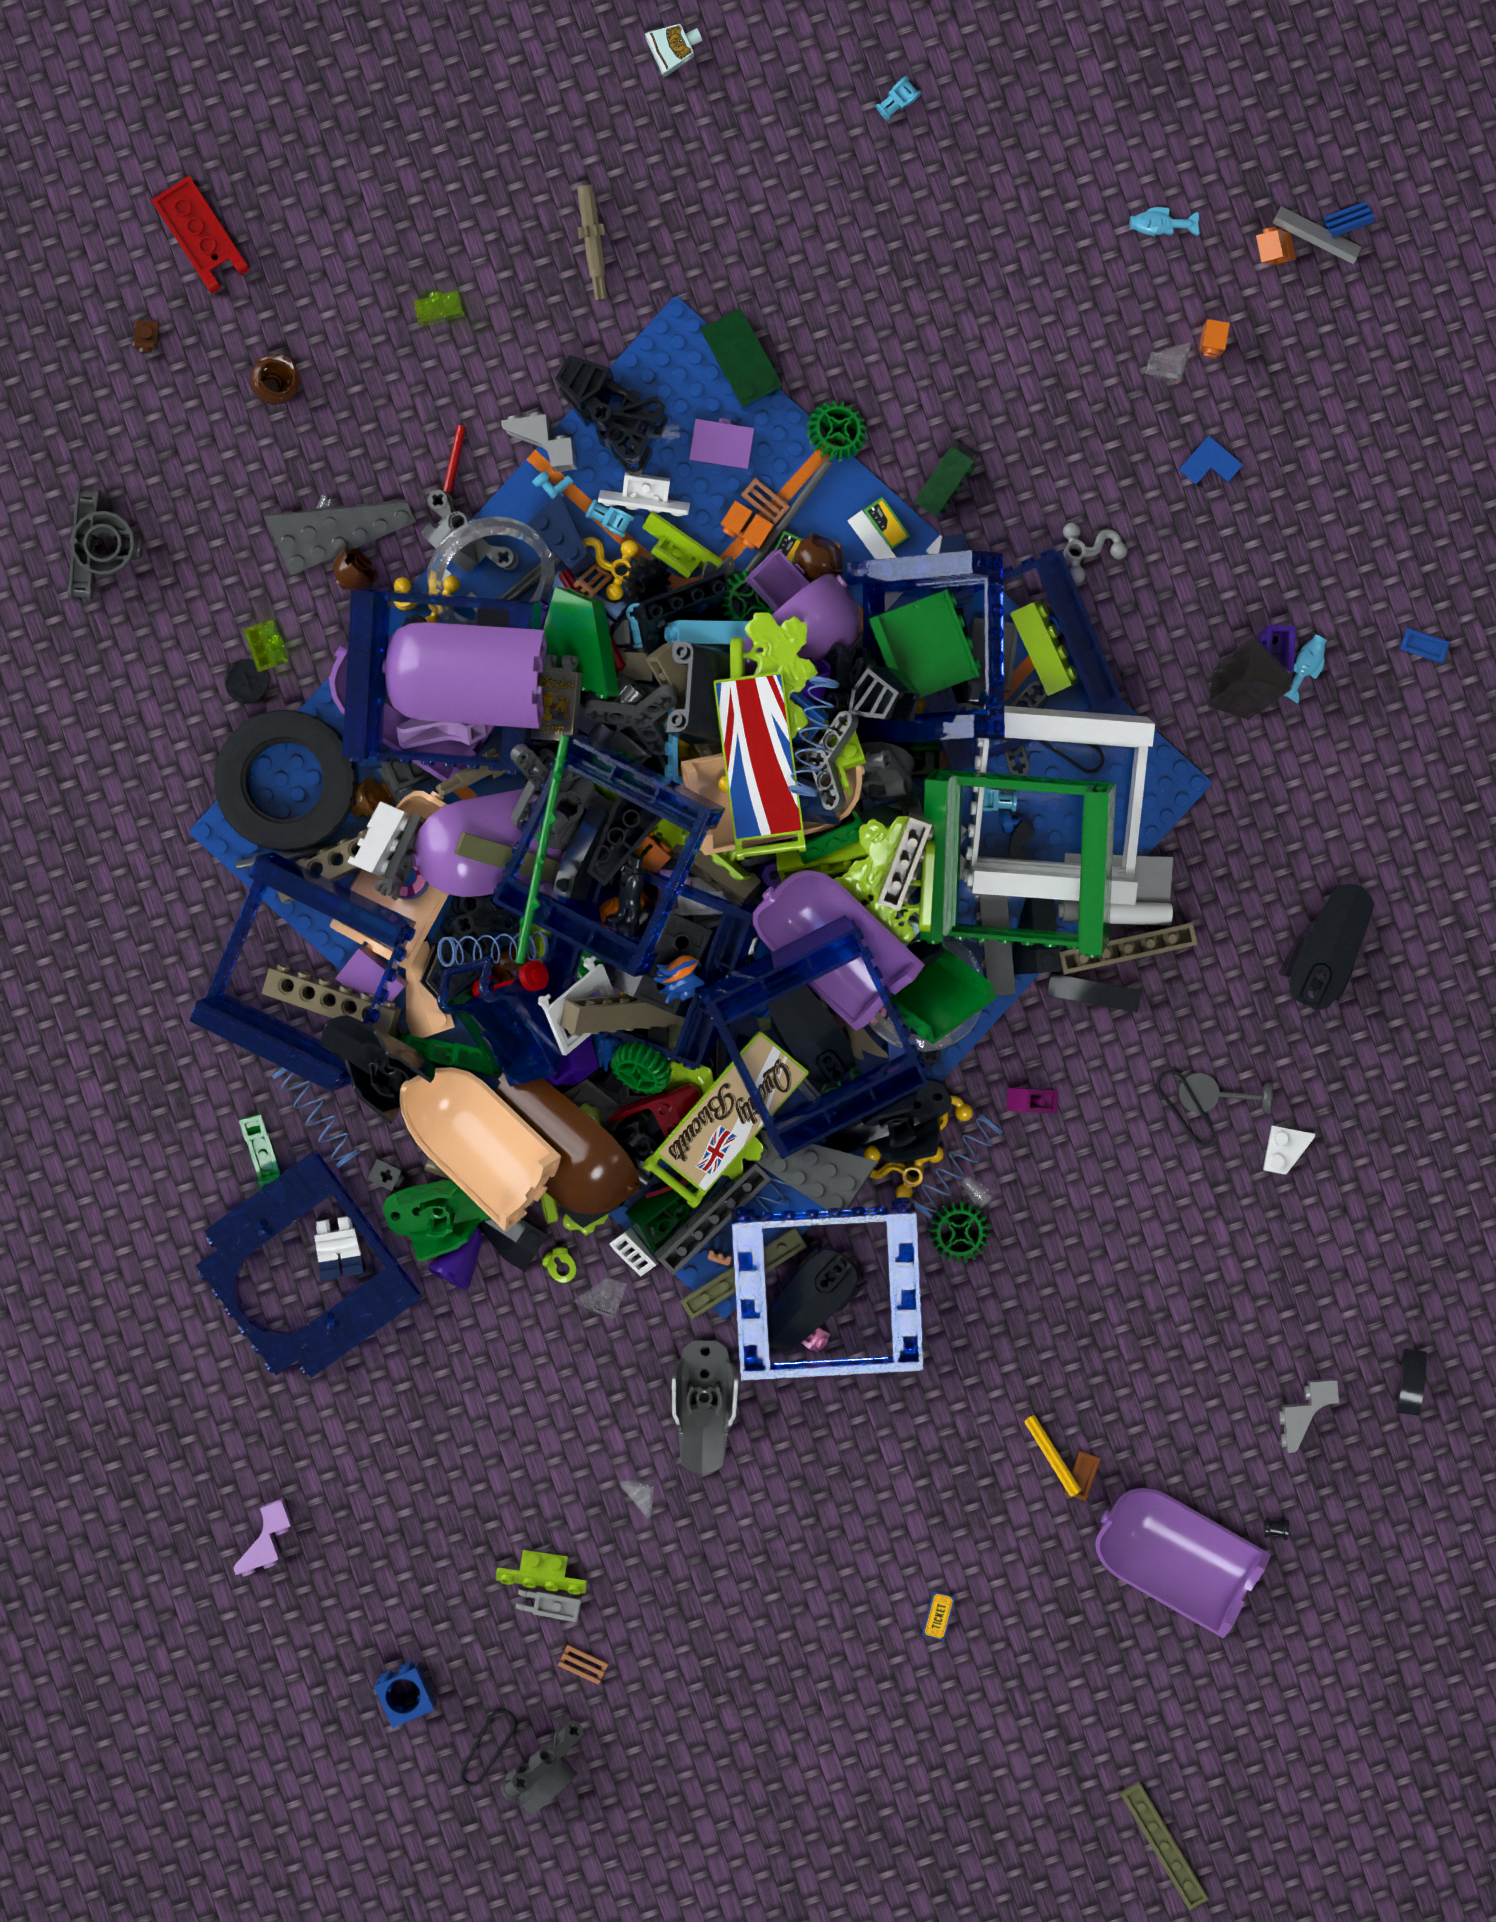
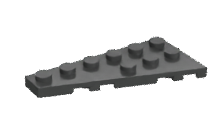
[263,500,416,576]

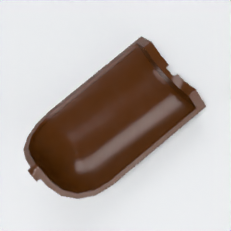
[495,1058,640,1215]

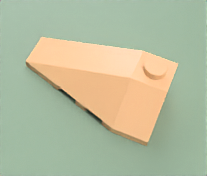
[406,941,456,1038]

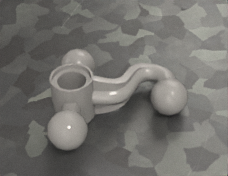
[1062,522,1128,584]

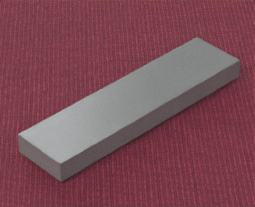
[1273,206,1362,264]

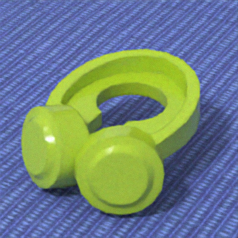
[542,1247,576,1283]

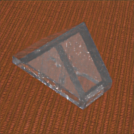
[1145,341,1191,384]
[573,1276,627,1319]
[619,1478,655,1519]

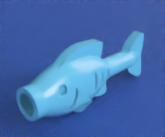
[1129,207,1200,236]
[1278,634,1327,703]

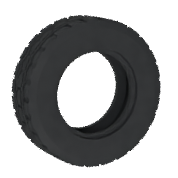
[214,710,358,852]

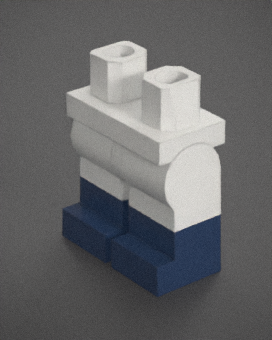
[314,1216,365,1281]

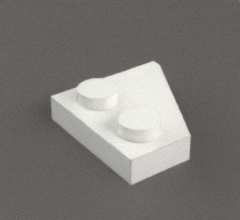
[1263,1125,1315,1175]

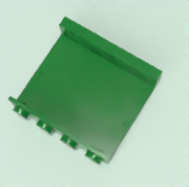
[869,589,982,698]
[882,947,996,1044]

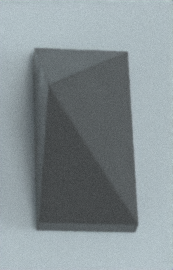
[611,620,631,647]

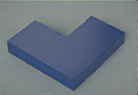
[1178,436,1243,485]

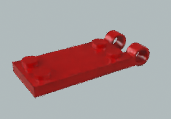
[151,176,250,294]

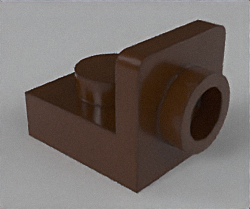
[132,321,159,354]

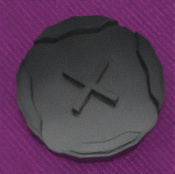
[224,659,270,704]

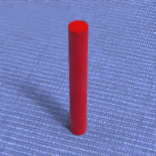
[443,425,466,494]

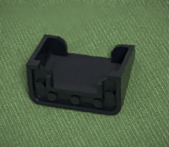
[666,641,730,744]

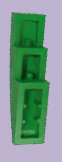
[403,1034,495,1076]

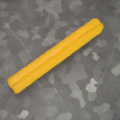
[1024,1415,1081,1497]

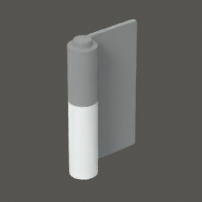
[1057,853,1173,926]

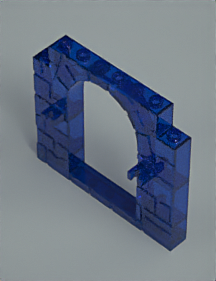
[196,1150,423,1378]

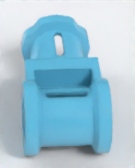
[875,76,922,121]
[585,499,634,538]
[626,603,643,649]
[974,788,1017,812]

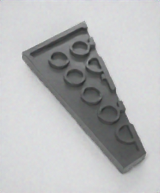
[753,1130,879,1219]

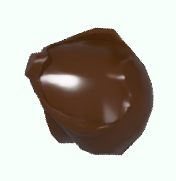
[250,354,302,405]
[795,533,843,582]

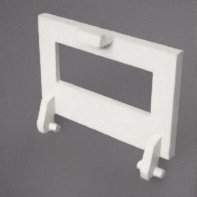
[538,956,615,1055]

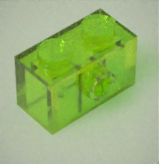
[413,290,464,327]
[243,619,288,673]

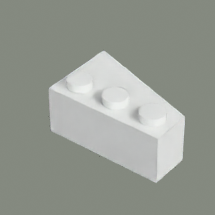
[347,802,410,877]

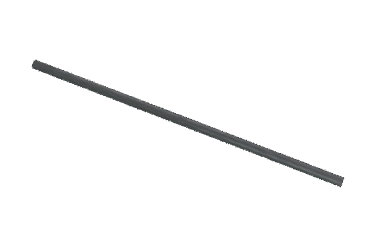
[649,459,833,708]

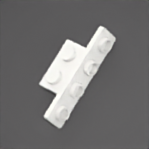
[598,472,690,516]

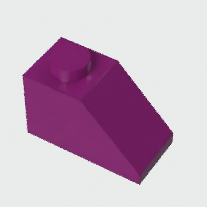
[1006,1088,1058,1113]

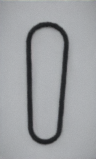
[1038,740,1104,773]
[1156,1070,1215,1146]
[460,1710,517,1786]

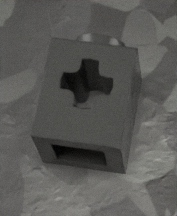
[367,1158,405,1191]

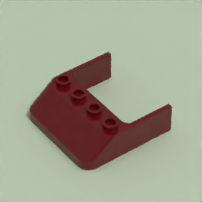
[609,1082,703,1198]

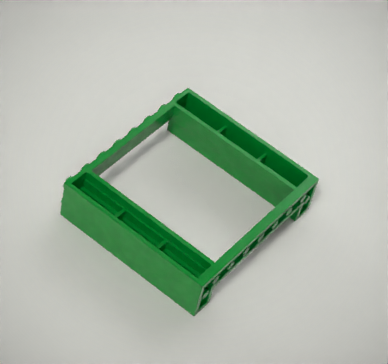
[920,769,1116,958]

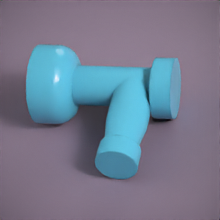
[532,470,573,499]

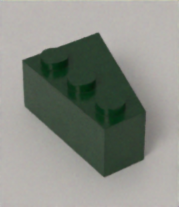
[914,439,980,517]

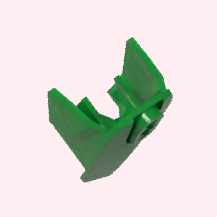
[382,1179,490,1262]

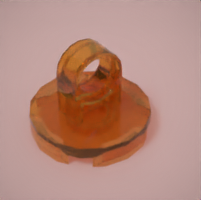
[351,777,394,819]

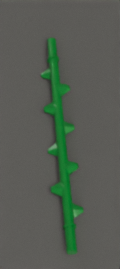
[515,735,570,964]

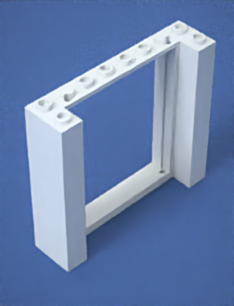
[963,704,1155,905]

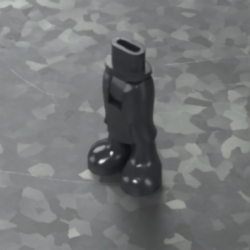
[604,853,645,938]

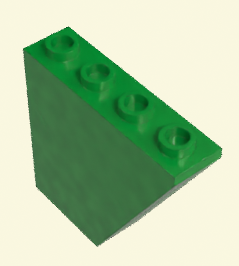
[543,587,619,699]

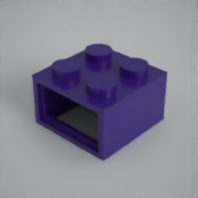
[1258,625,1296,675]
[542,1028,599,1087]

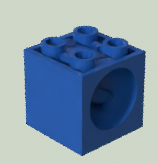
[374,1661,437,1728]

